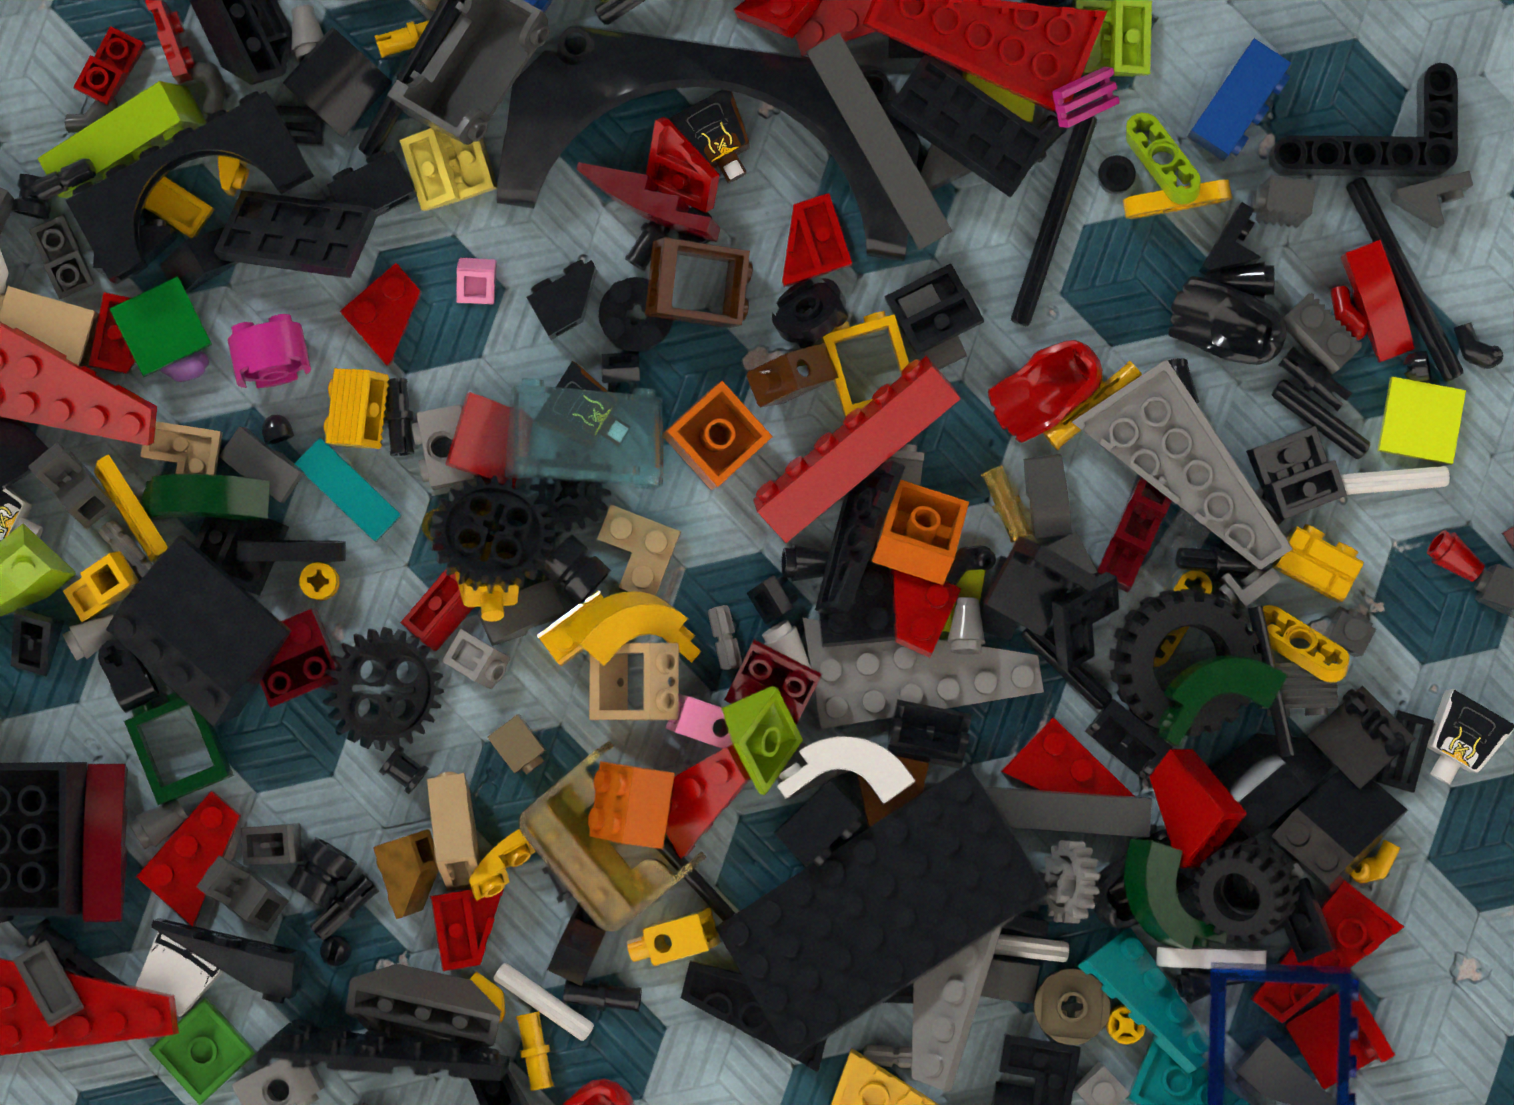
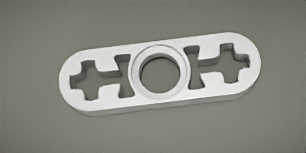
[1156,946,1267,970]

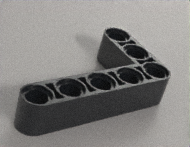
[1268,63,1458,177]

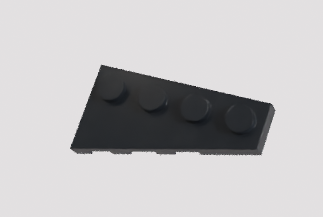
[815,461,906,615]
[681,960,827,1072]

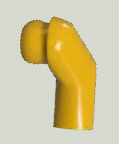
[1350,839,1401,883]
[469,971,506,1023]

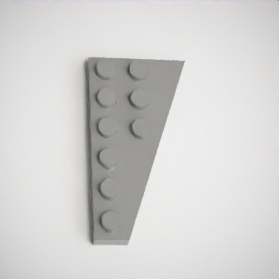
[1072,359,1293,570]
[802,618,1044,729]

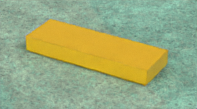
[94,454,168,564]

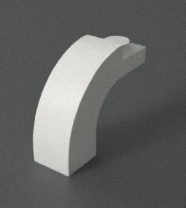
[777,737,915,803]

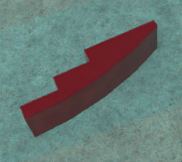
[576,162,721,242]
[1094,476,1172,593]
[83,764,128,922]

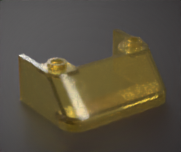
[519,740,706,931]

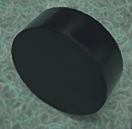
[1097,155,1136,194]

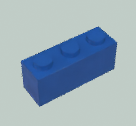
[1187,38,1291,162]

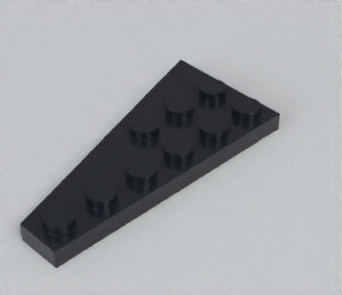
[256,1019,510,1081]

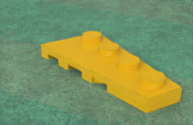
[831,1048,939,1105]

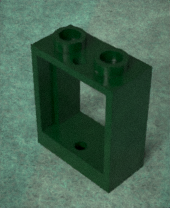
[124,692,234,805]

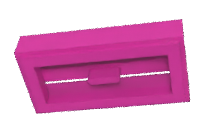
[1052,67,1120,128]

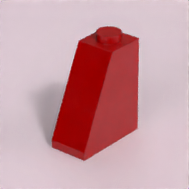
[1149,749,1247,868]

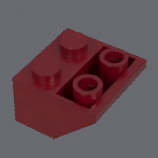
[260,608,337,708]
[724,639,822,725]

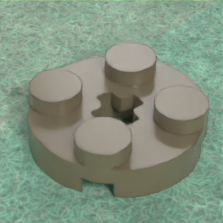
[1033,968,1110,1045]

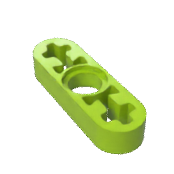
[1126,113,1201,204]

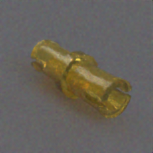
[981,465,1033,543]

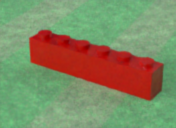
[753,355,961,543]

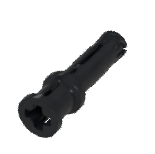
[25,918,128,986]

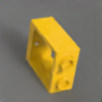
[822,311,909,418]

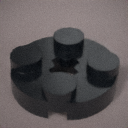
[599,277,673,353]
[772,278,848,349]

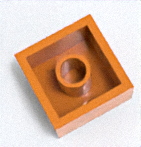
[661,381,773,490]
[871,480,969,585]
[588,761,674,849]

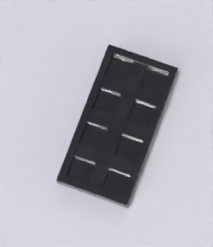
[886,54,1050,198]
[214,190,377,278]

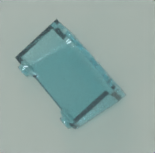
[505,378,664,489]

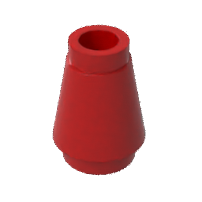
[1427,530,1485,582]

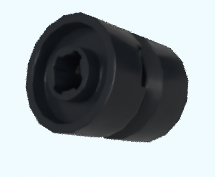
[540,534,611,605]
[287,837,357,908]

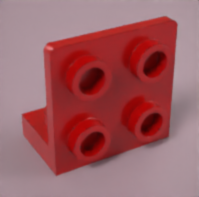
[1285,986,1395,1089]

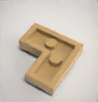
[140,421,223,475]
[597,504,681,596]

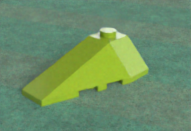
[0,523,76,617]

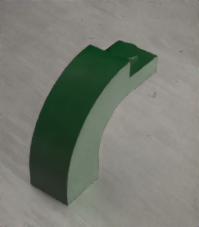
[142,474,270,522]
[1157,655,1288,746]
[1124,839,1228,950]

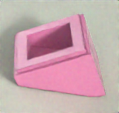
[457,258,496,304]

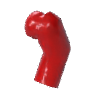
[1330,286,1369,340]

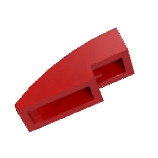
[1340,240,1415,363]

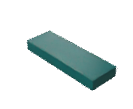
[294,437,402,542]

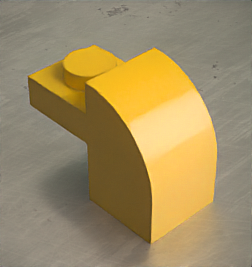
[63,551,139,623]

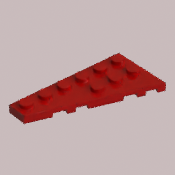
[862,0,1107,114]
[0,322,157,446]
[0,958,179,1056]

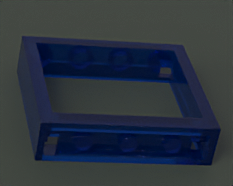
[1207,962,1359,1105]

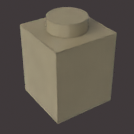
[487,714,547,775]

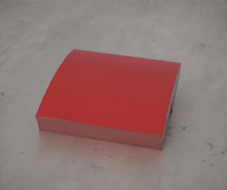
[445,392,535,489]

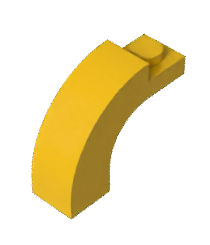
[564,592,702,666]

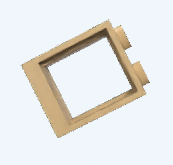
[589,643,679,720]

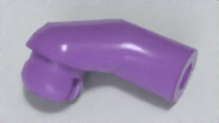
[159,351,209,382]

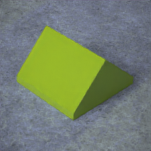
[721,687,803,795]

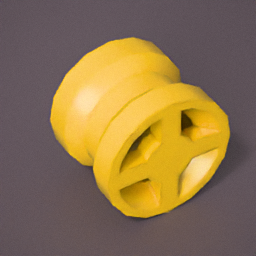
[299,562,340,601]
[1105,1004,1146,1045]

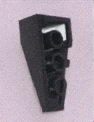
[151,918,306,1003]

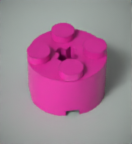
[227,314,311,388]

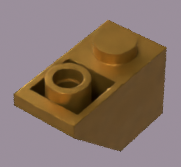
[373,829,439,919]

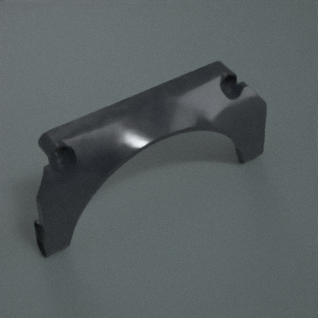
[497,24,920,261]

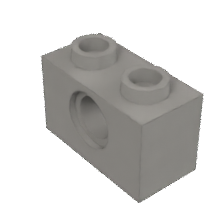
[412,404,477,489]
[231,1059,325,1105]

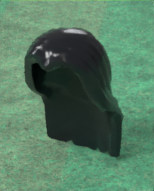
[1168,276,1287,365]
[1092,828,1198,929]

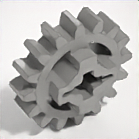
[1041,840,1100,924]

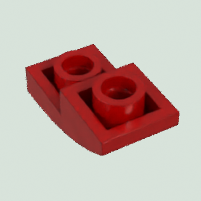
[73,26,146,106]

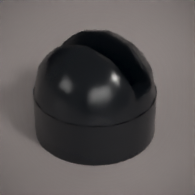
[1402,351,1431,382]
[262,415,294,445]
[320,935,351,966]

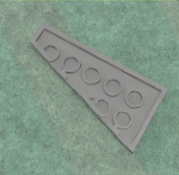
[912,927,1002,1092]

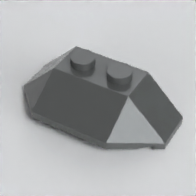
[346,964,501,1051]

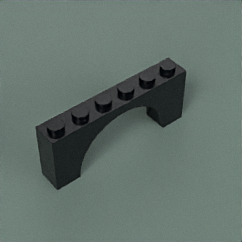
[65,91,314,285]

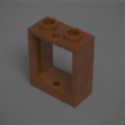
[645,237,753,328]

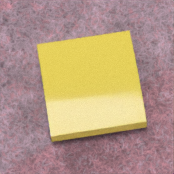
[399,128,498,211]

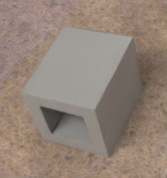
[1074,1061,1130,1105]

